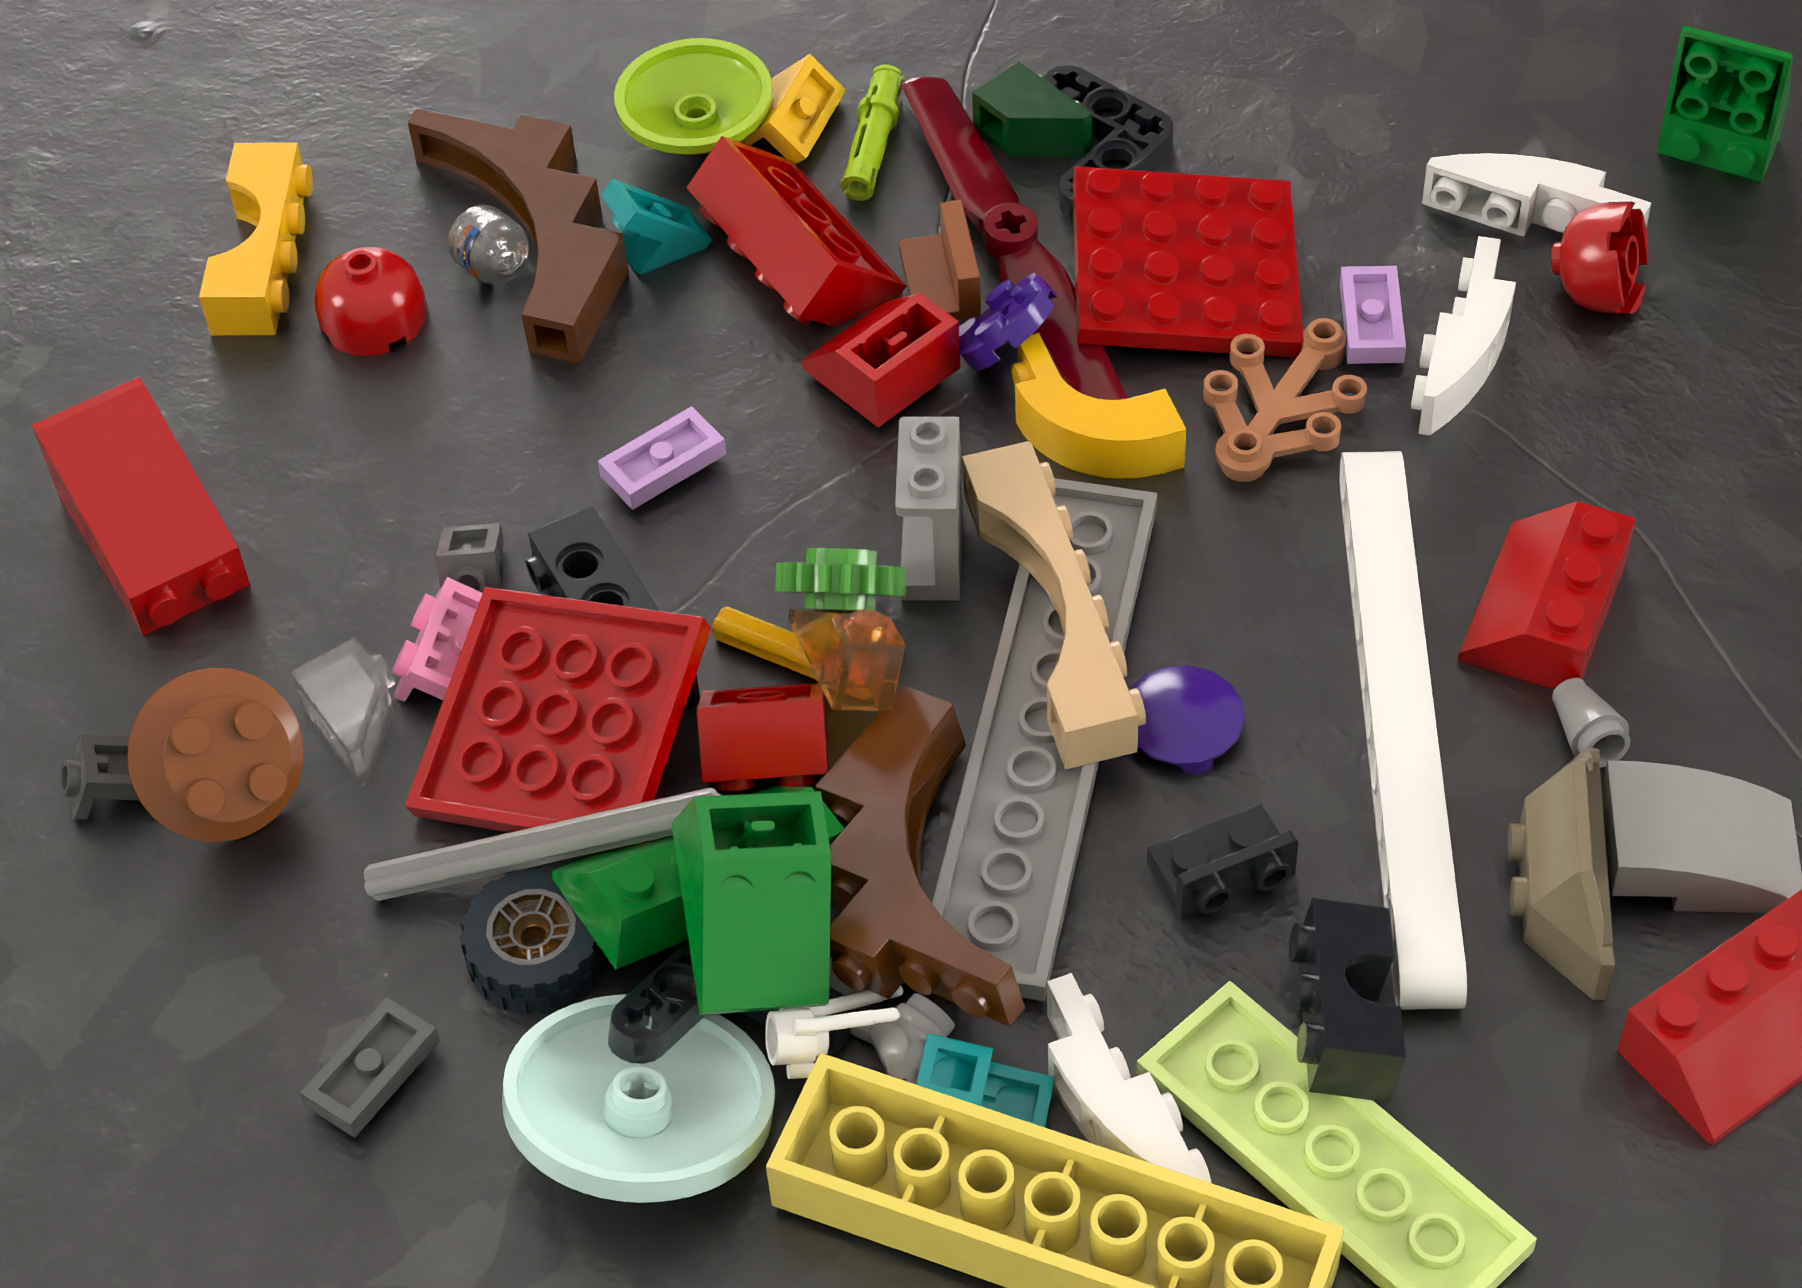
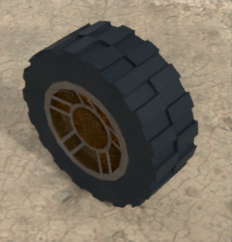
[460,867,605,1015]

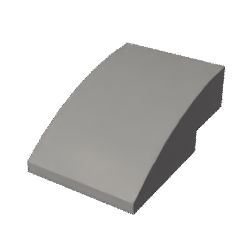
[1601,760,1802,913]

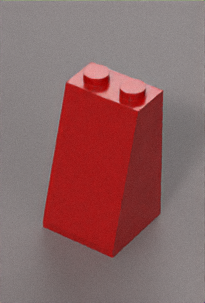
[31,377,250,636]

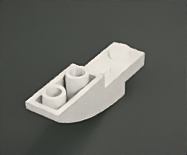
[1422,153,1651,237]
[1411,236,1516,436]
[1047,973,1211,1183]

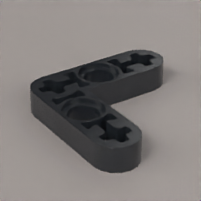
[1044,65,1173,219]
[608,939,854,1064]

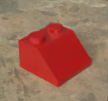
[697,682,828,791]

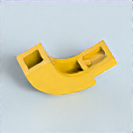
[1011,333,1186,479]

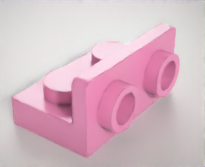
[392,577,482,702]

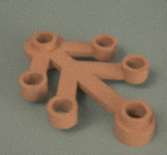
[1203,318,1367,482]

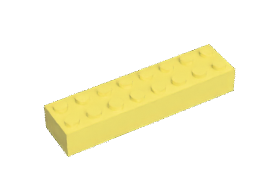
[766,1053,1345,1288]

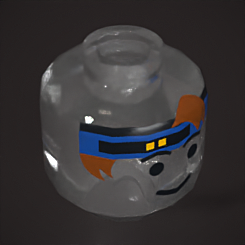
[448,204,529,285]

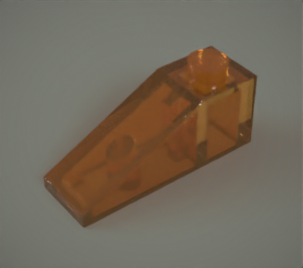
[788,609,906,711]

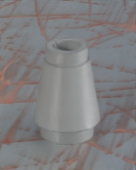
[1552,678,1631,768]

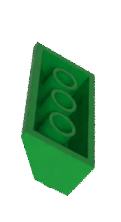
[552,786,844,970]

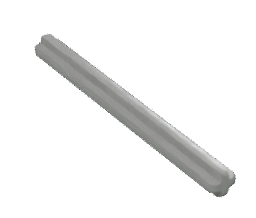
[364,788,721,901]

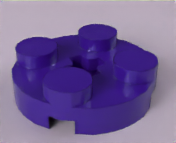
[959,273,1057,371]

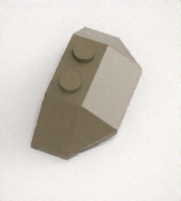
[1507,748,1615,1001]

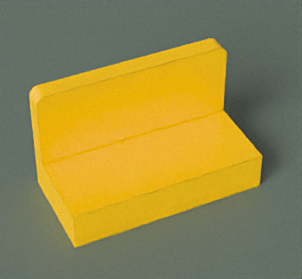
[740,54,846,165]

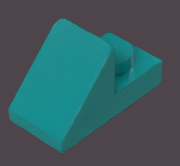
[600,179,712,274]

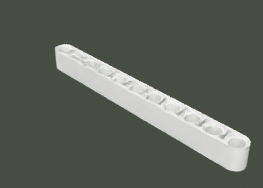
[1340,451,1467,1010]

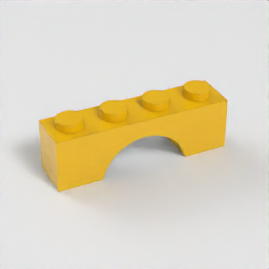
[199,143,313,336]

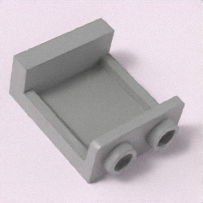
[895,417,963,601]

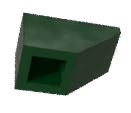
[972,61,1092,158]

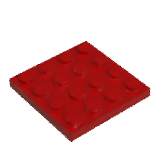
[1072,166,1304,358]
[405,587,711,846]

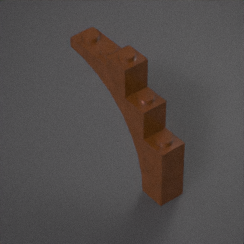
[408,109,629,364]
[815,686,1025,1027]

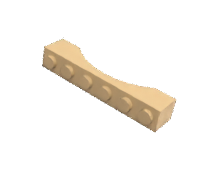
[962,441,1146,770]

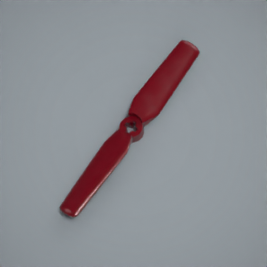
[902,76,1128,400]

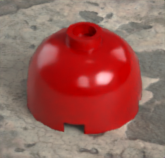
[1551,201,1648,314]
[314,247,428,356]

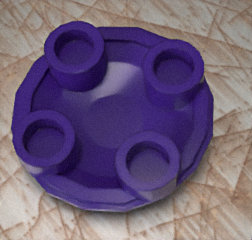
[1129,665,1245,774]

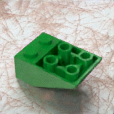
[1656,25,1793,182]
[672,791,831,1015]

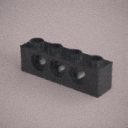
[525,505,700,712]

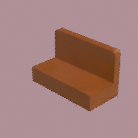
[899,199,981,319]

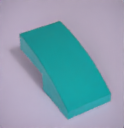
[916,1033,1055,1128]

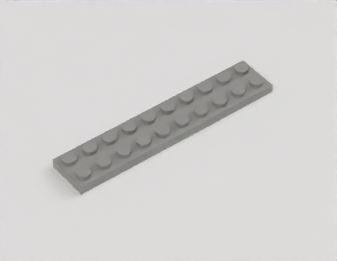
[932,478,1158,1001]

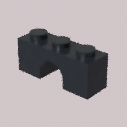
[1289,898,1406,1102]

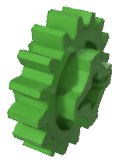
[775,548,907,611]

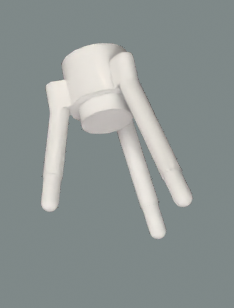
[765,986,903,1079]

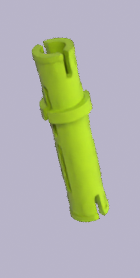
[840,64,905,201]

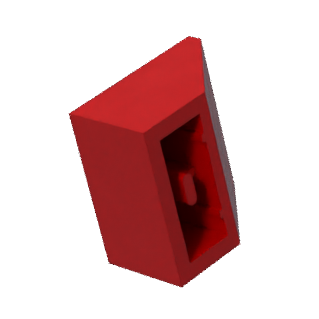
[801,292,960,428]

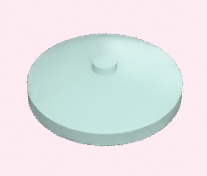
[502,994,775,1203]

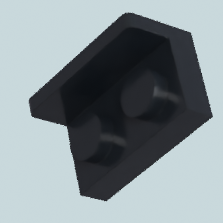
[1147,804,1299,920]

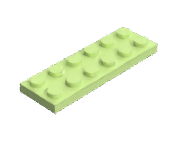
[1136,981,1537,1288]

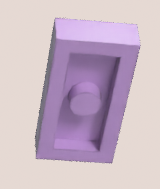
[1340,266,1406,364]
[597,406,727,510]

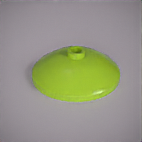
[614,38,773,155]

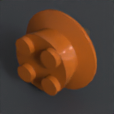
[127,667,304,842]

